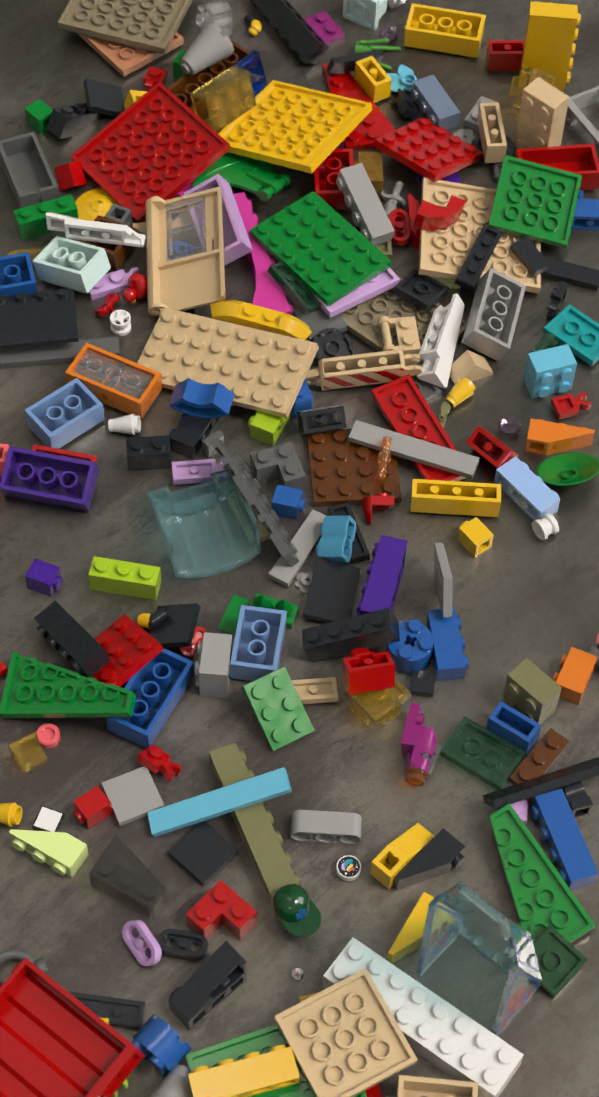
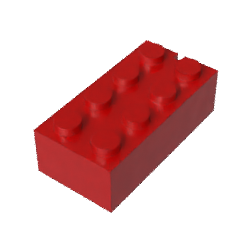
[515,144,599,190]

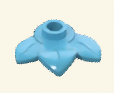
[387,64,417,92]

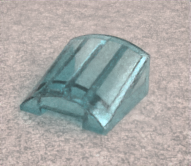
[146,469,261,578]

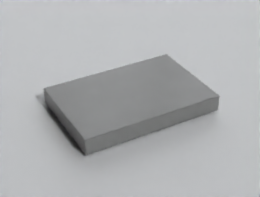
[434,543,453,618]

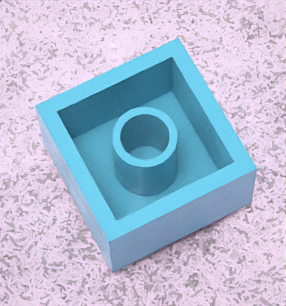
[523,344,577,399]

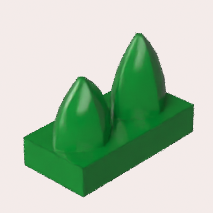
[251,593,299,629]

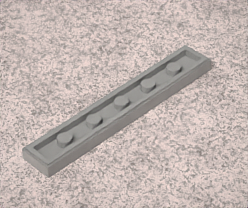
[348,420,480,479]

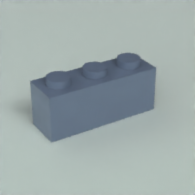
[411,74,460,130]

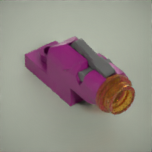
[400,703,442,786]

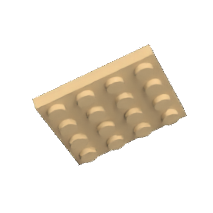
[274,968,418,1097]

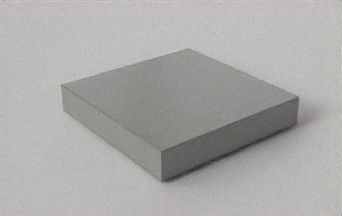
[102,766,165,826]

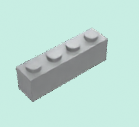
[336,163,395,246]

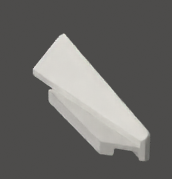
[46,212,146,248]
[417,293,465,388]

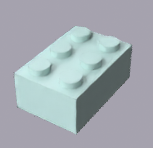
[33,236,111,293]

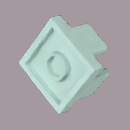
[343,0,387,31]

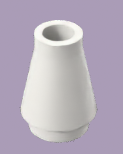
[108,413,141,435]

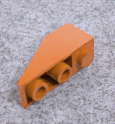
[525,418,595,455]

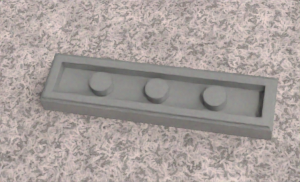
[268,509,326,587]

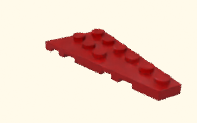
[323,64,396,151]

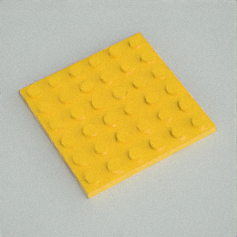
[218,80,372,174]

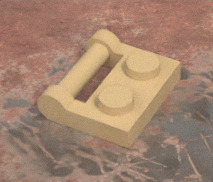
[378,316,421,355]

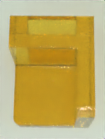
[10,732,48,774]

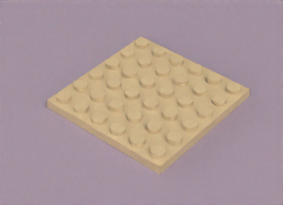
[419,178,541,293]

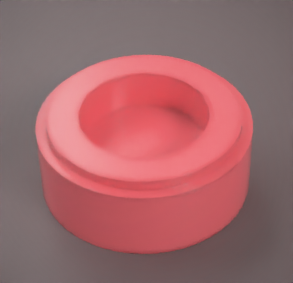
[36,724,60,748]

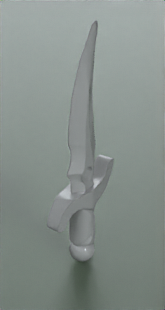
[381,181,406,218]

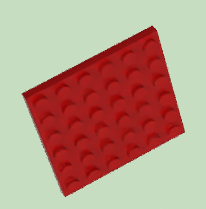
[70,82,231,223]

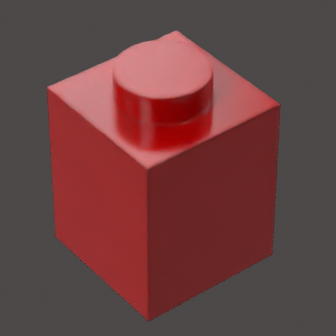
[73,786,113,830]

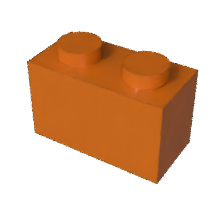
[552,647,598,705]

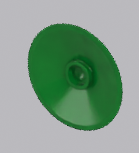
[536,452,599,486]

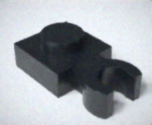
[546,281,569,319]

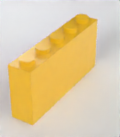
[519,1,581,91]

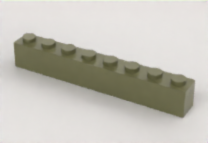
[209,742,302,929]

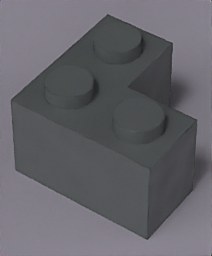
[250,442,306,492]

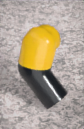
[244,13,262,36]
[136,607,169,629]

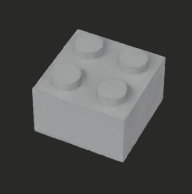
[195,632,232,698]

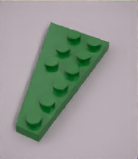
[0,651,136,718]
[489,803,596,949]

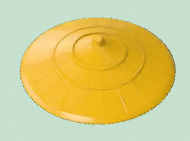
[75,188,118,221]

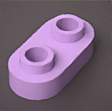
[122,920,162,966]

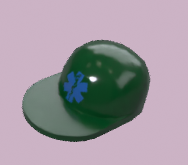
[273,884,321,938]

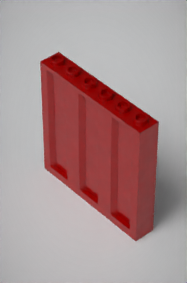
[0,957,145,1097]

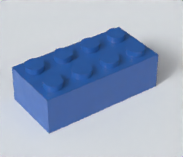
[0,252,37,296]
[106,649,194,748]

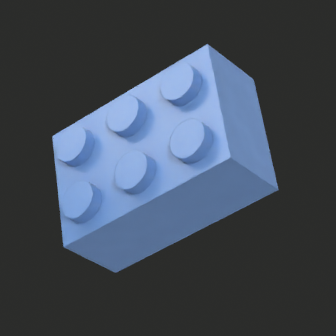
[24,378,105,449]
[230,605,287,681]

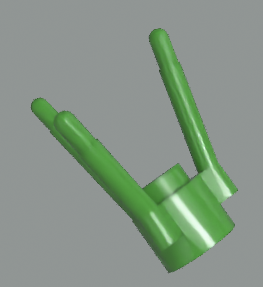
[355,39,401,70]

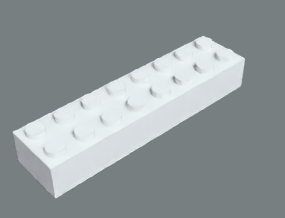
[322,937,524,1097]

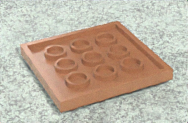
[78,32,184,77]

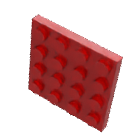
[374,117,483,183]

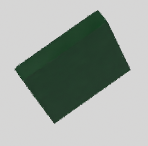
[516,925,588,998]

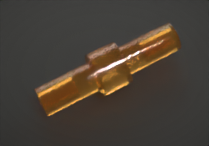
[376,437,392,480]

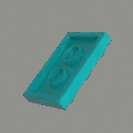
[543,304,599,366]

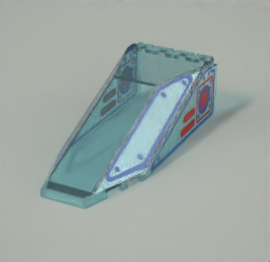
[416,881,542,1037]

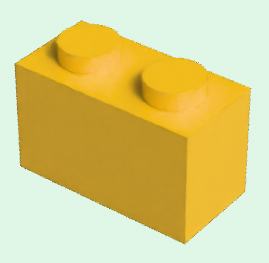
[355,56,392,103]

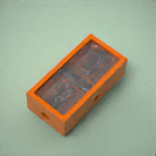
[65,343,162,419]

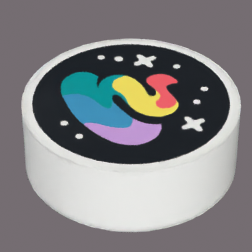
[336,855,361,882]

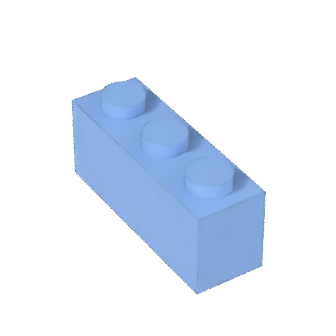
[494,456,560,520]

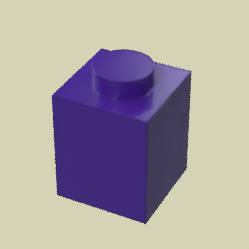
[25,558,63,597]

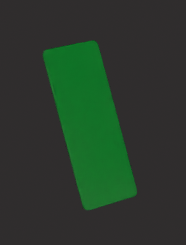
[217,595,250,634]

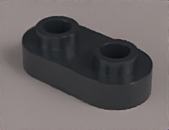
[158,929,208,961]

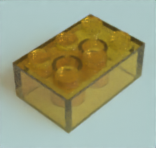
[190,66,257,132]

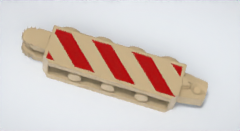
[305,349,422,391]

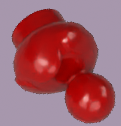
[122,273,147,304]

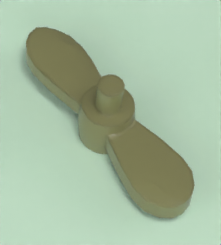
[437,401,451,429]

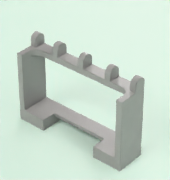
[565,86,599,159]

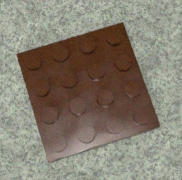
[307,427,401,507]

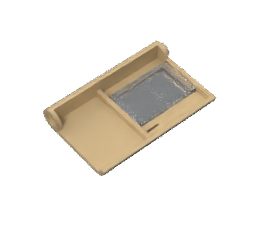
[146,186,226,316]

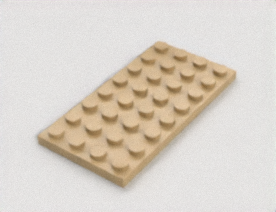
[137,308,319,418]

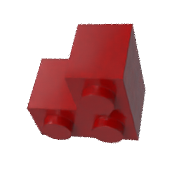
[186,880,257,940]

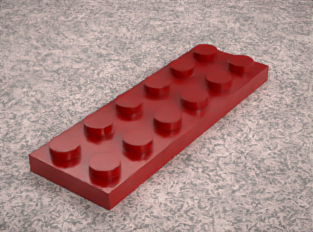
[371,374,466,481]

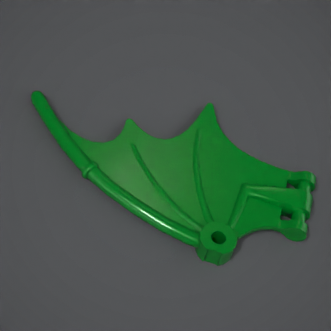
[192,152,291,202]

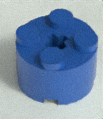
[386,619,433,675]
[131,1014,192,1076]

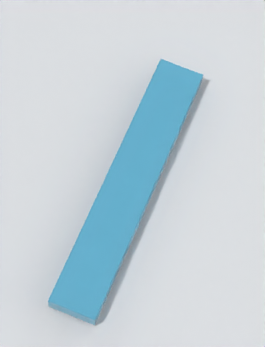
[147,767,292,837]

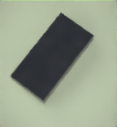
[509,237,551,276]

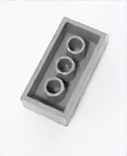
[462,267,526,361]

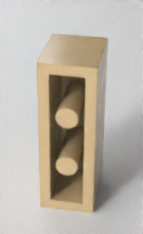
[477,103,507,163]

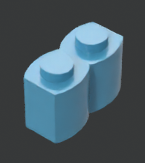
[316,515,356,563]

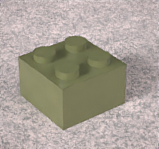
[503,658,562,724]

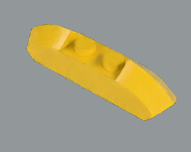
[210,300,312,340]

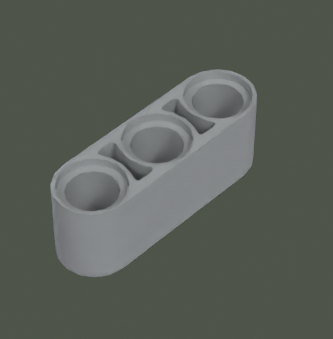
[290,810,362,844]

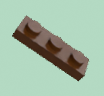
[508,728,570,785]

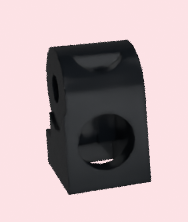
[560,781,593,819]

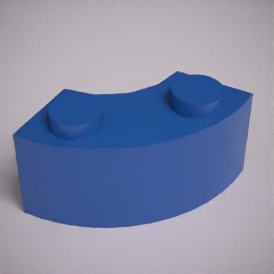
[169,378,235,418]

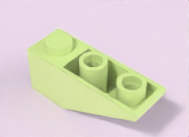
[9,829,88,878]

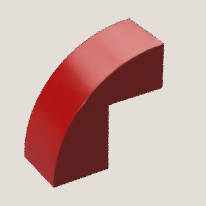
[413,195,467,231]

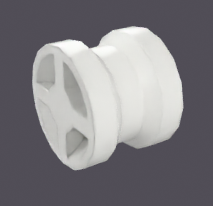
[110,309,131,336]
[532,513,559,541]

